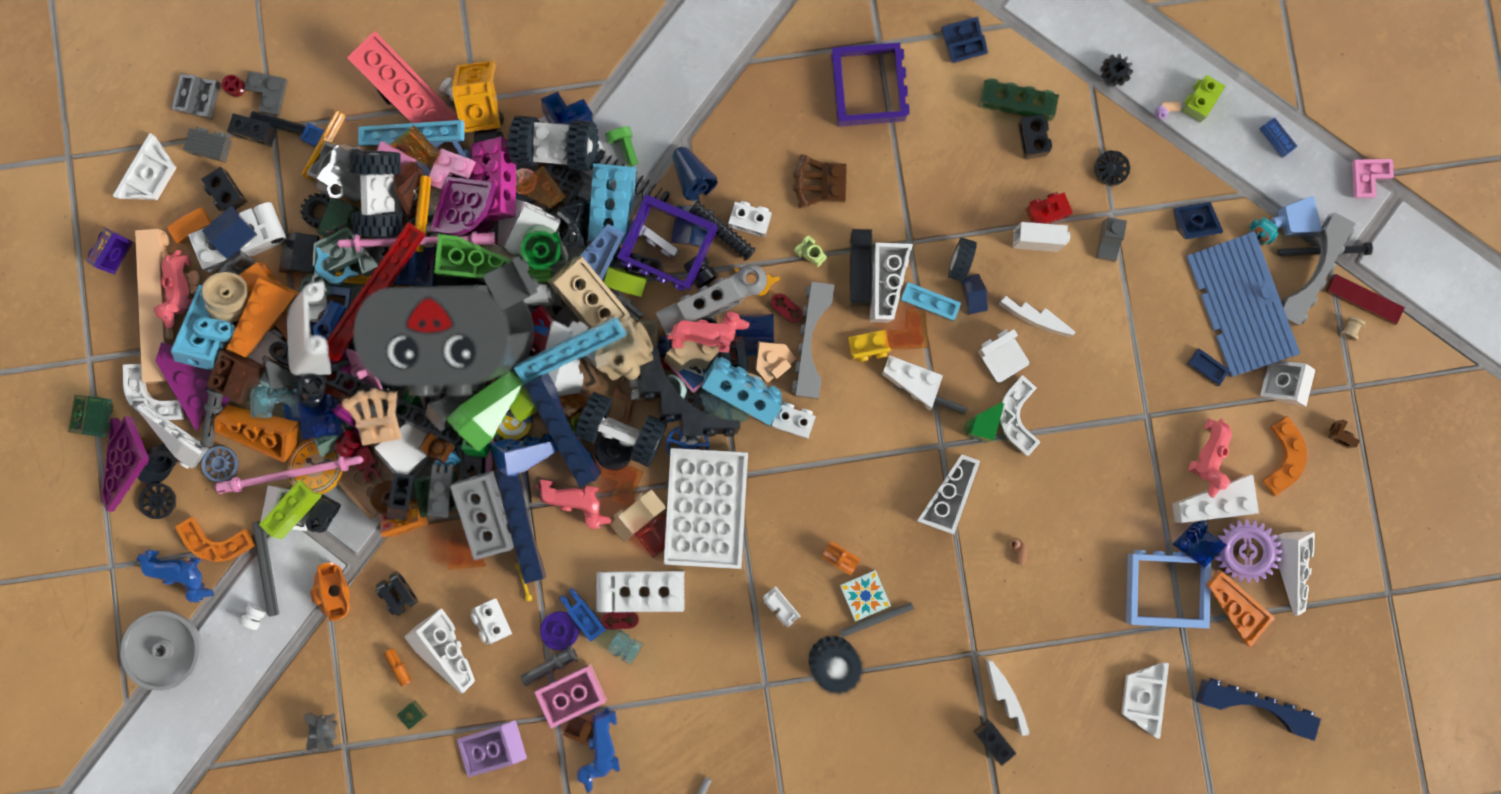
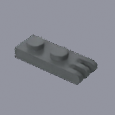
[427,463,454,518]

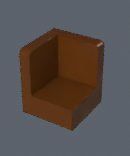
[563,716,593,745]

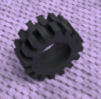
[300,193,339,230]

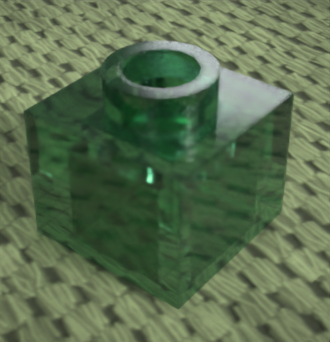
[397,700,427,730]

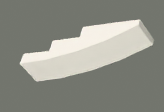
[998,296,1076,337]
[985,659,1030,736]

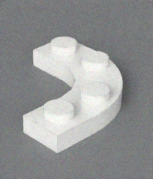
[123,364,185,420]
[1000,375,1040,457]

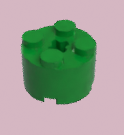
[521,225,561,269]

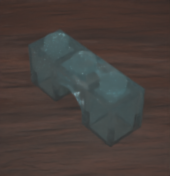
[250,386,314,417]

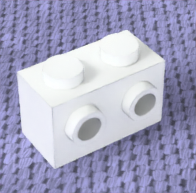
[729,201,772,238]
[772,402,816,439]
[470,598,512,646]

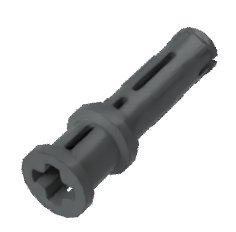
[200,388,224,447]
[520,645,579,687]

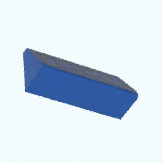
[1259,117,1298,158]

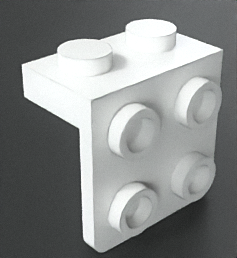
[978,329,1029,383]

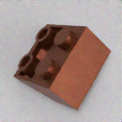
[207,350,264,403]

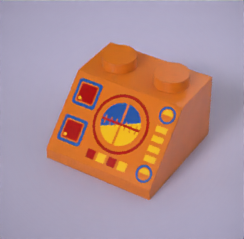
[380,500,429,538]

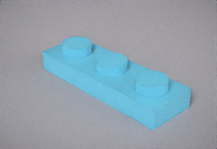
[900,282,961,321]

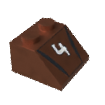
[393,161,432,220]

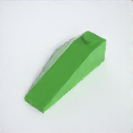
[434,234,511,280]
[446,370,525,452]

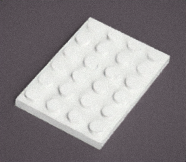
[664,448,748,569]

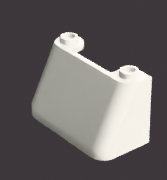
[287,282,331,376]

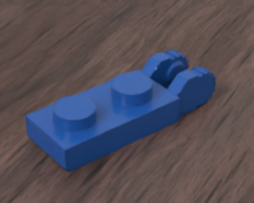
[559,588,606,642]

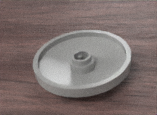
[120,611,202,691]

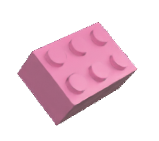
[535,664,607,728]

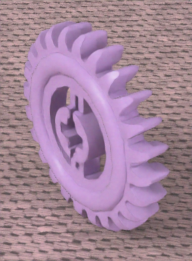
[1214,519,1282,583]

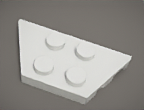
[113,133,177,200]
[1121,662,1169,739]

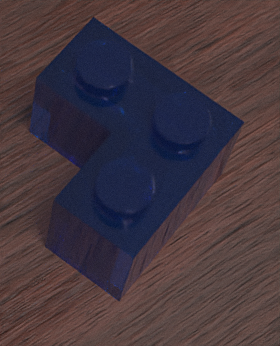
[541,92,593,125]

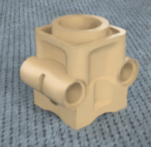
[595,317,653,380]

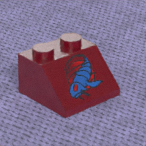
[530,305,554,357]

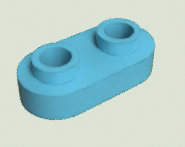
[194,317,235,342]

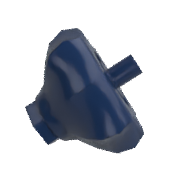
[657,335,673,358]

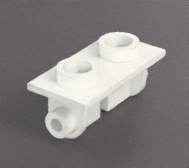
[762,586,801,628]

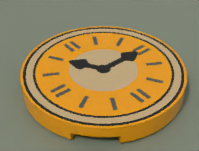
[288,438,343,495]

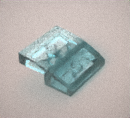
[700,392,748,423]

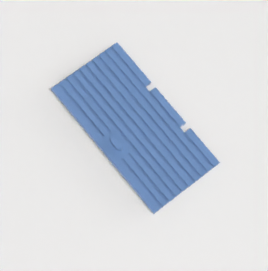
[1186,231,1300,377]

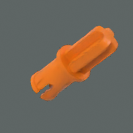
[384,648,412,687]

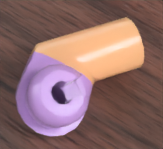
[1155,102,1181,120]

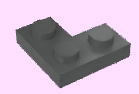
[245,71,288,116]

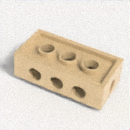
[547,256,630,329]

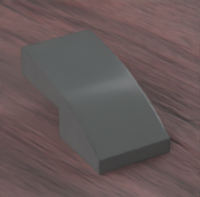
[216,250,255,275]

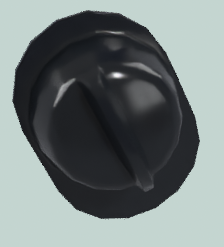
[138,443,177,484]

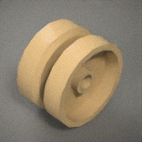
[202,272,249,323]

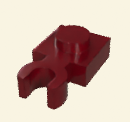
[350,445,381,482]

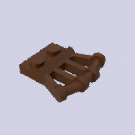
[793,154,847,209]

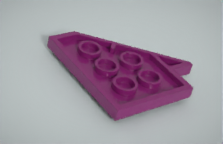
[155,342,230,430]
[101,416,149,512]

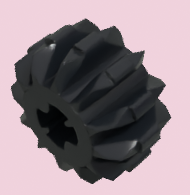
[1100,53,1133,87]

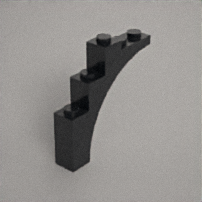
[638,348,741,444]

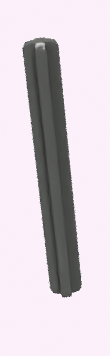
[252,521,279,617]

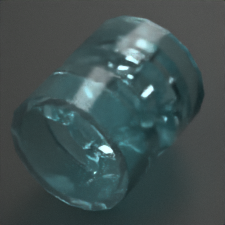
[607,630,643,665]

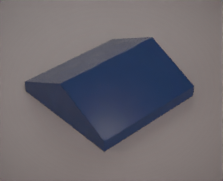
[1173,202,1223,240]
[202,205,258,260]
[671,205,714,247]

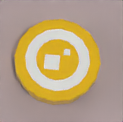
[496,415,532,440]

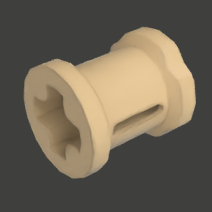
[1340,316,1365,341]

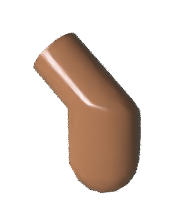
[1009,538,1028,565]

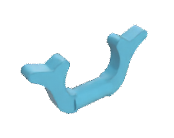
[315,247,359,285]

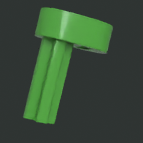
[605,126,639,166]

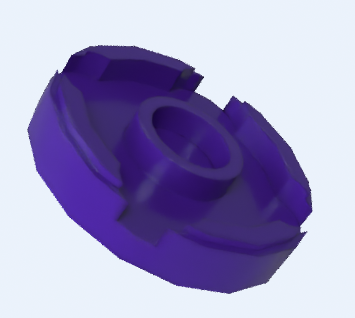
[540,611,579,650]

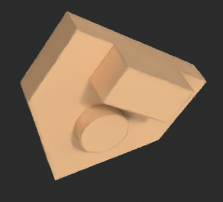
[755,341,796,383]

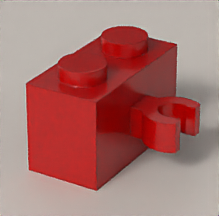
[1025,192,1073,224]

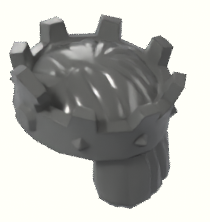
[304,712,337,752]

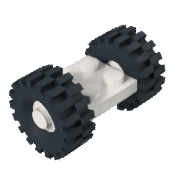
[507,116,599,171]
[350,151,402,237]
[575,392,668,467]
[808,635,863,695]

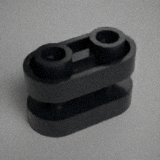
[717,334,749,372]
[376,571,418,616]

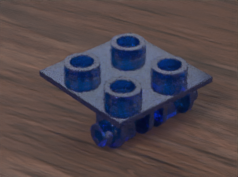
[298,394,343,439]
[1172,520,1227,568]

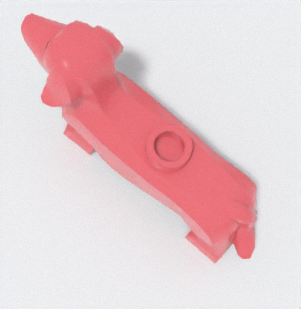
[154,250,192,329]
[667,311,750,353]
[1188,418,1232,498]
[535,480,612,529]

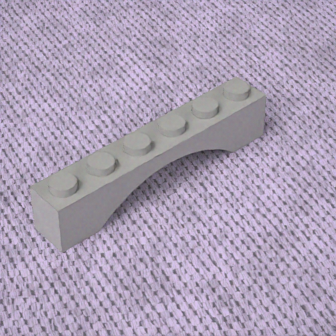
[1281,213,1356,326]
[792,282,834,400]

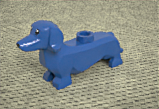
[136,549,214,603]
[577,707,620,793]

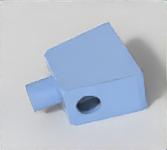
[1271,196,1322,236]

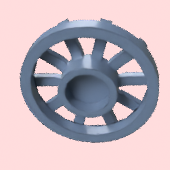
[201,446,239,482]

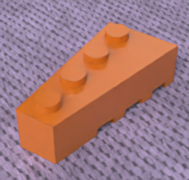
[238,262,288,339]
[227,277,299,357]
[214,405,299,463]

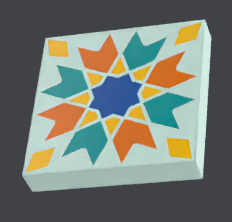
[840,570,891,621]

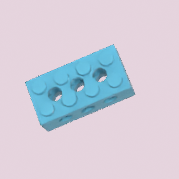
[588,163,636,245]
[171,285,233,371]
[702,356,782,426]

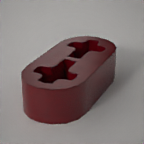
[771,293,803,324]
[602,612,639,630]

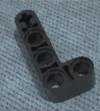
[544,163,584,227]
[850,229,872,306]

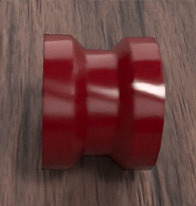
[222,75,246,97]

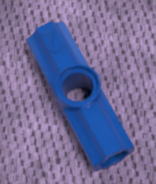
[312,300,347,341]

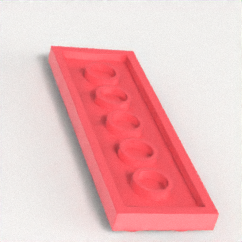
[347,31,458,123]

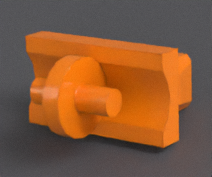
[821,541,861,576]

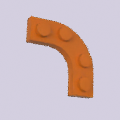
[1262,416,1307,496]
[175,517,256,562]

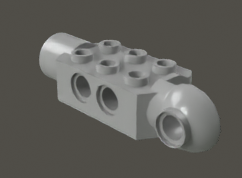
[656,264,767,336]

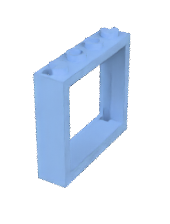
[1126,550,1211,628]

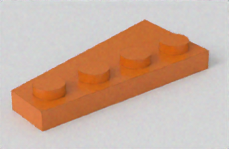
[1206,570,1275,648]

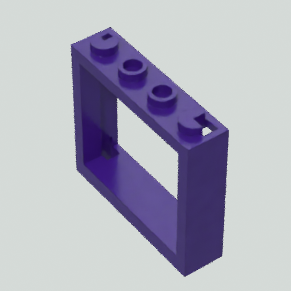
[831,42,910,127]
[617,194,718,291]

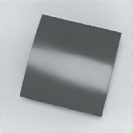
[171,74,221,119]

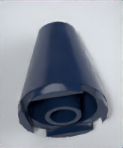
[672,147,718,201]

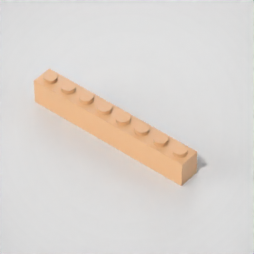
[135,229,173,384]

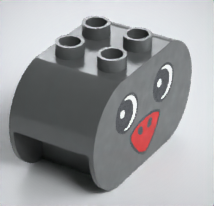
[354,285,534,395]

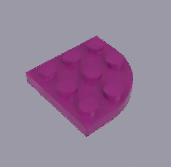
[430,176,497,236]

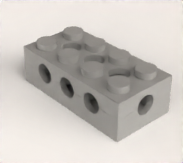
[450,471,514,560]

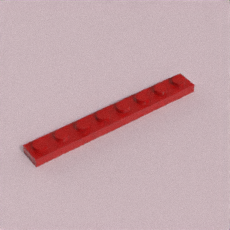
[326,222,426,362]

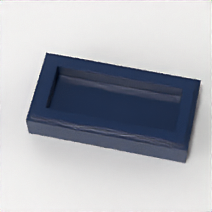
[1187,348,1230,386]

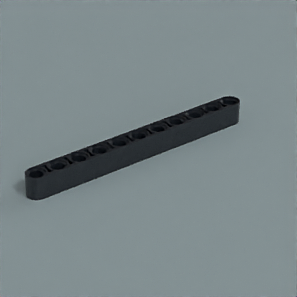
[269,341,463,447]

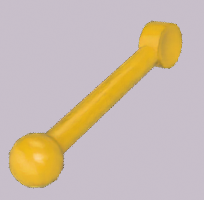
[515,562,532,602]

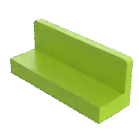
[259,480,322,540]

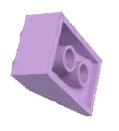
[457,720,527,777]

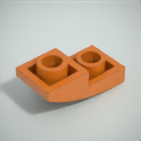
[167,207,211,244]

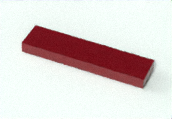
[1325,274,1405,325]

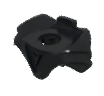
[556,196,591,247]

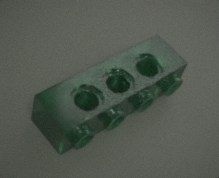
[977,79,1059,122]

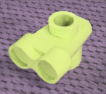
[794,235,827,267]

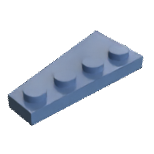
[575,224,625,298]

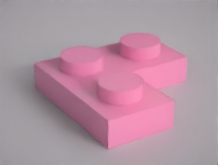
[429,149,476,190]
[1352,159,1394,199]

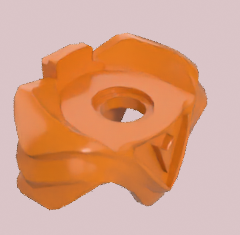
[310,562,350,621]

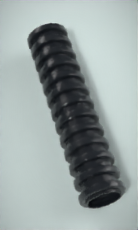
[689,201,756,261]

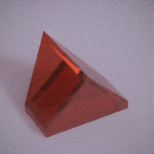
[634,512,667,557]

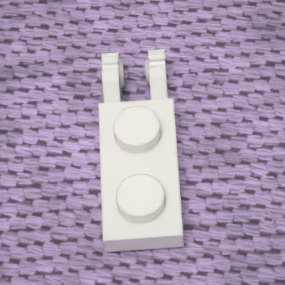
[631,225,680,258]

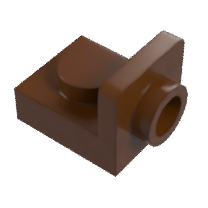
[1328,419,1360,449]
[419,433,455,463]

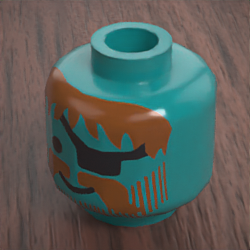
[1248,217,1279,246]

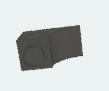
[1096,217,1127,262]

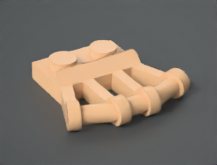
[342,388,401,445]

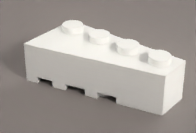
[870,243,913,323]
[917,455,980,535]
[1172,475,1259,523]

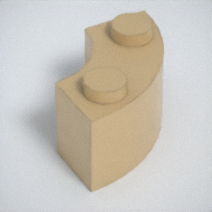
[664,341,719,372]
[610,490,666,542]

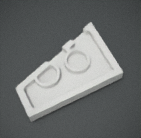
[882,355,943,411]

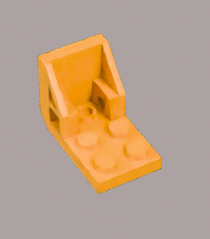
[452,60,500,133]

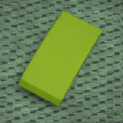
[603,267,647,297]

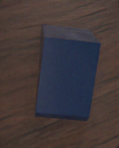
[961,274,988,315]

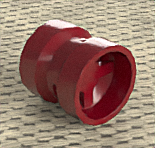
[334,430,362,458]

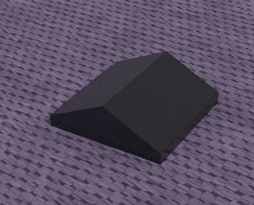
[279,232,320,273]

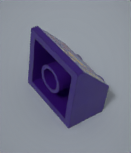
[86,227,133,275]

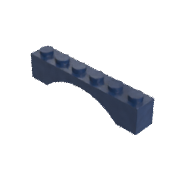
[524,373,602,488]
[495,470,547,584]
[1196,678,1321,741]

